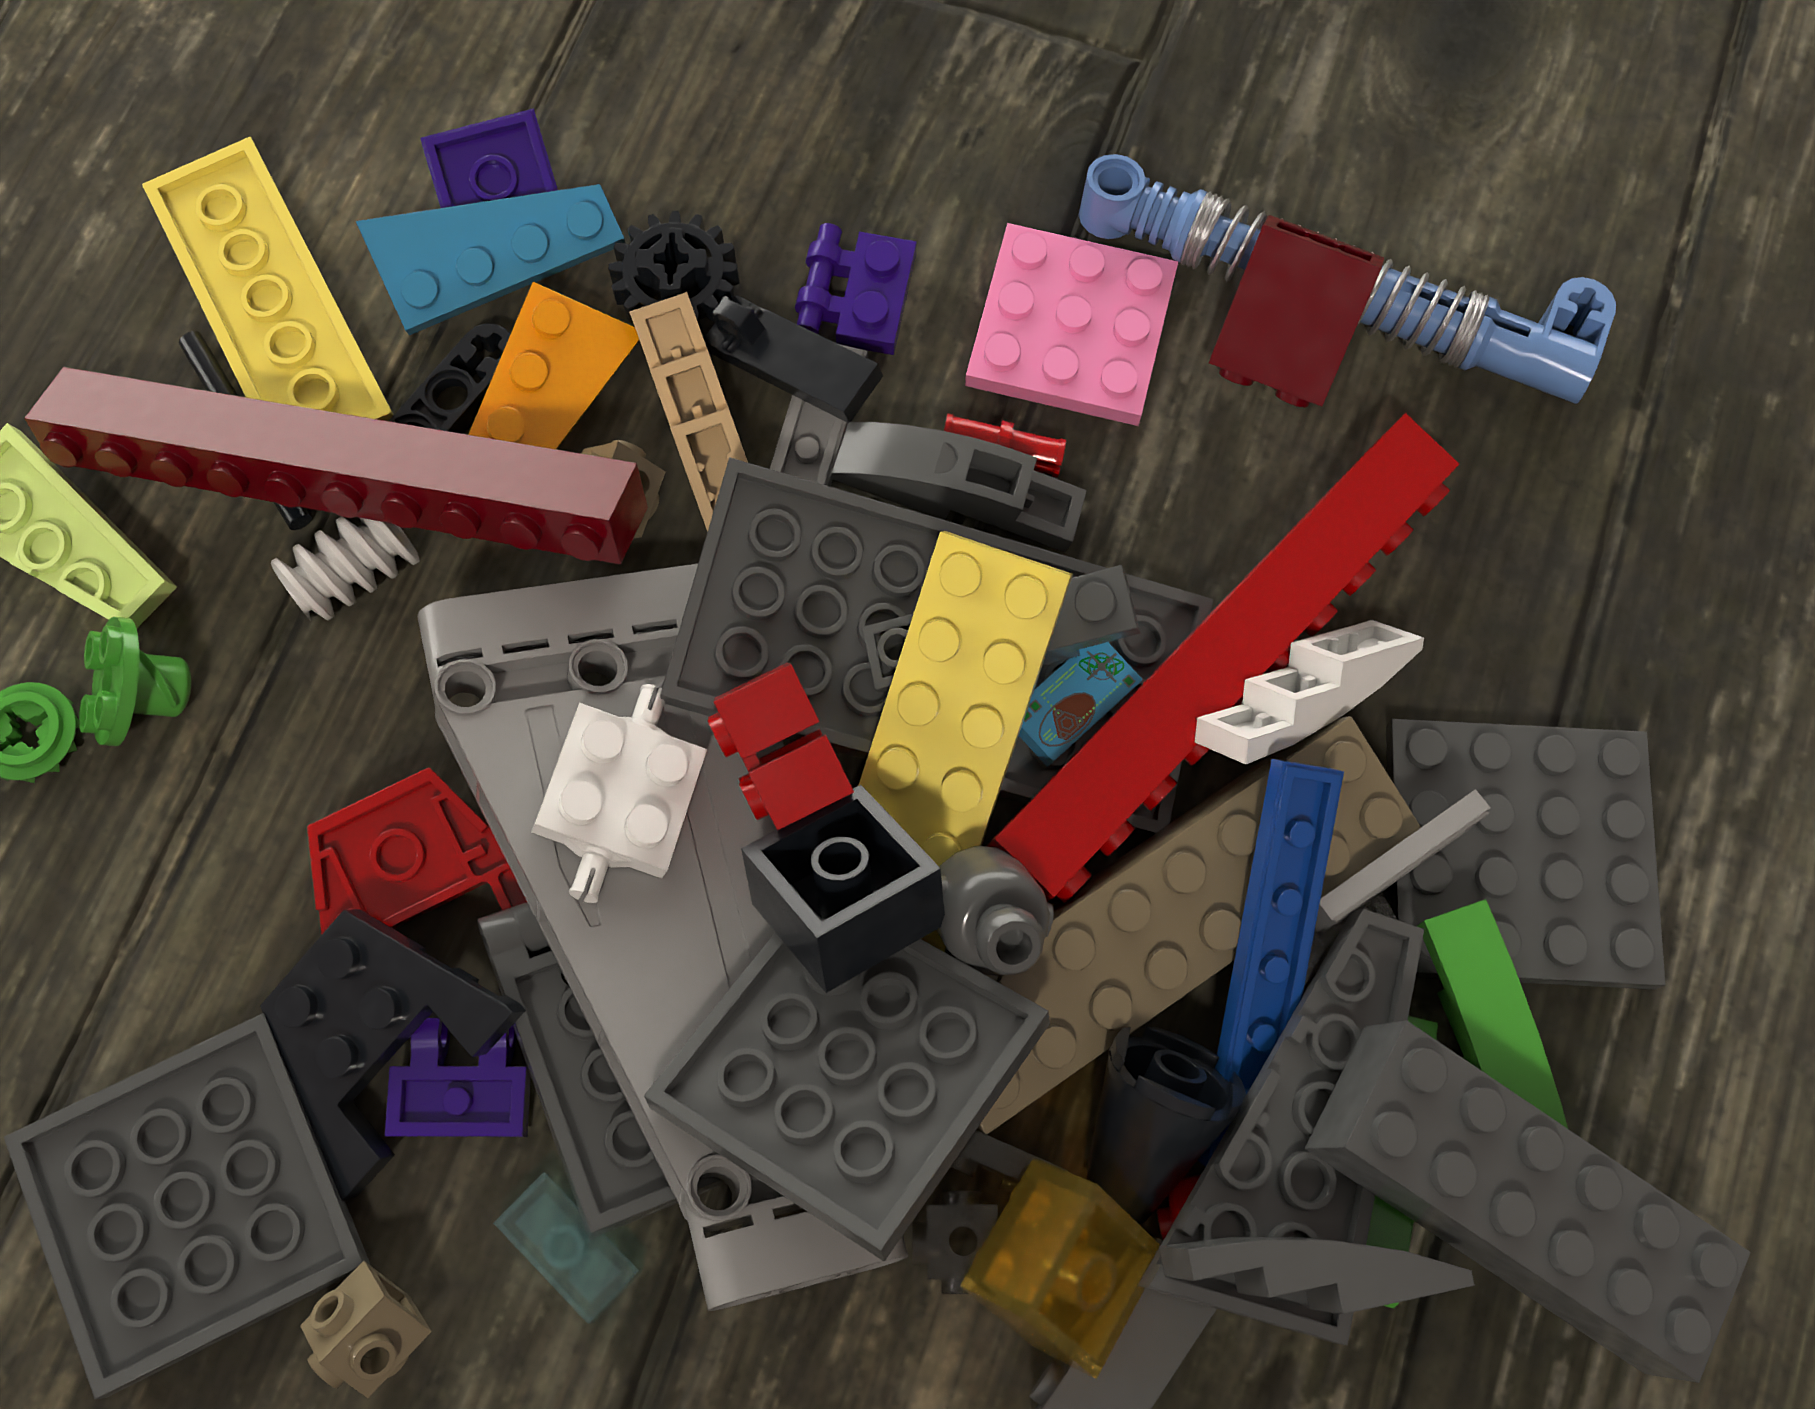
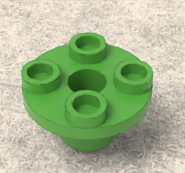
[79,617,191,746]

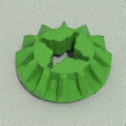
[0,682,79,783]

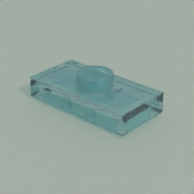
[493,1172,642,1324]

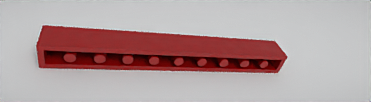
[986,413,1459,903]

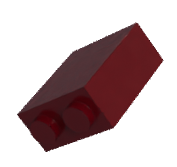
[1209,215,1384,408]

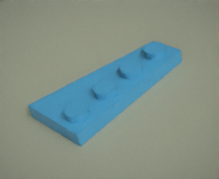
[356,184,625,335]

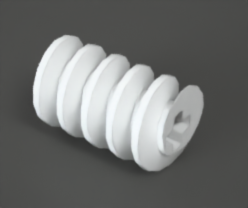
[271,516,420,621]

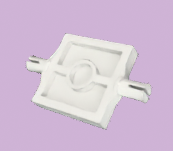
[531,684,707,903]

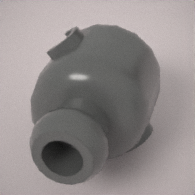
[936,846,1054,976]

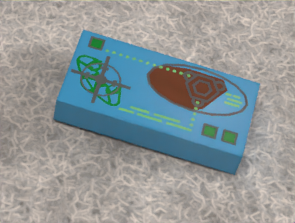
[1019,642,1143,767]

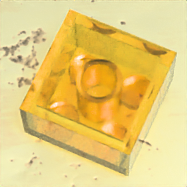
[960,1158,1161,1380]

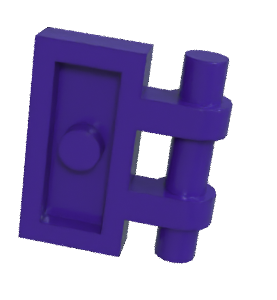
[795,223,917,355]

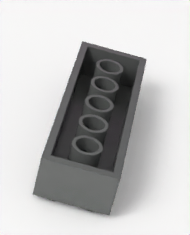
[1305,1020,1751,1383]

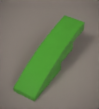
[1417,899,1568,1129]

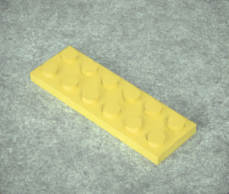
[142,137,394,421]
[858,531,1073,952]

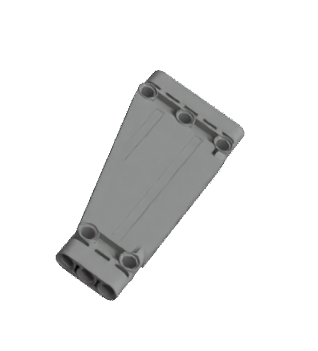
[417,564,908,1311]

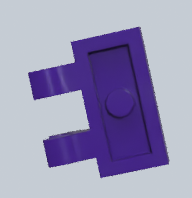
[385,1018,531,1137]

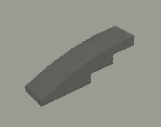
[1159,1237,1475,1314]

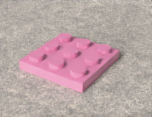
[965,223,1178,426]

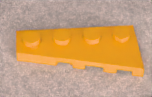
[468,282,640,449]

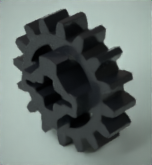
[608,211,740,330]

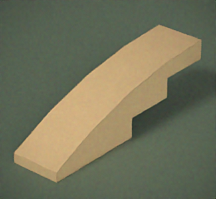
[630,292,748,532]

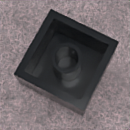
[741,785,945,993]

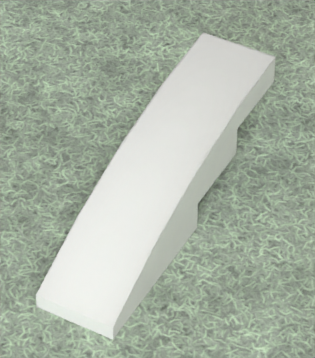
[1195,620,1424,765]

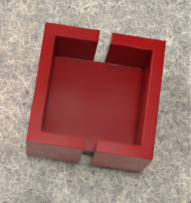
[707,663,854,830]

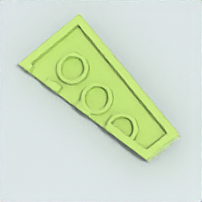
[0,423,177,629]

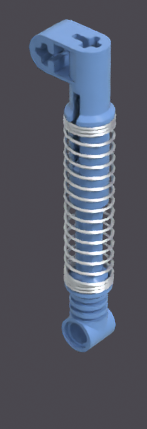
[1079,154,1616,404]

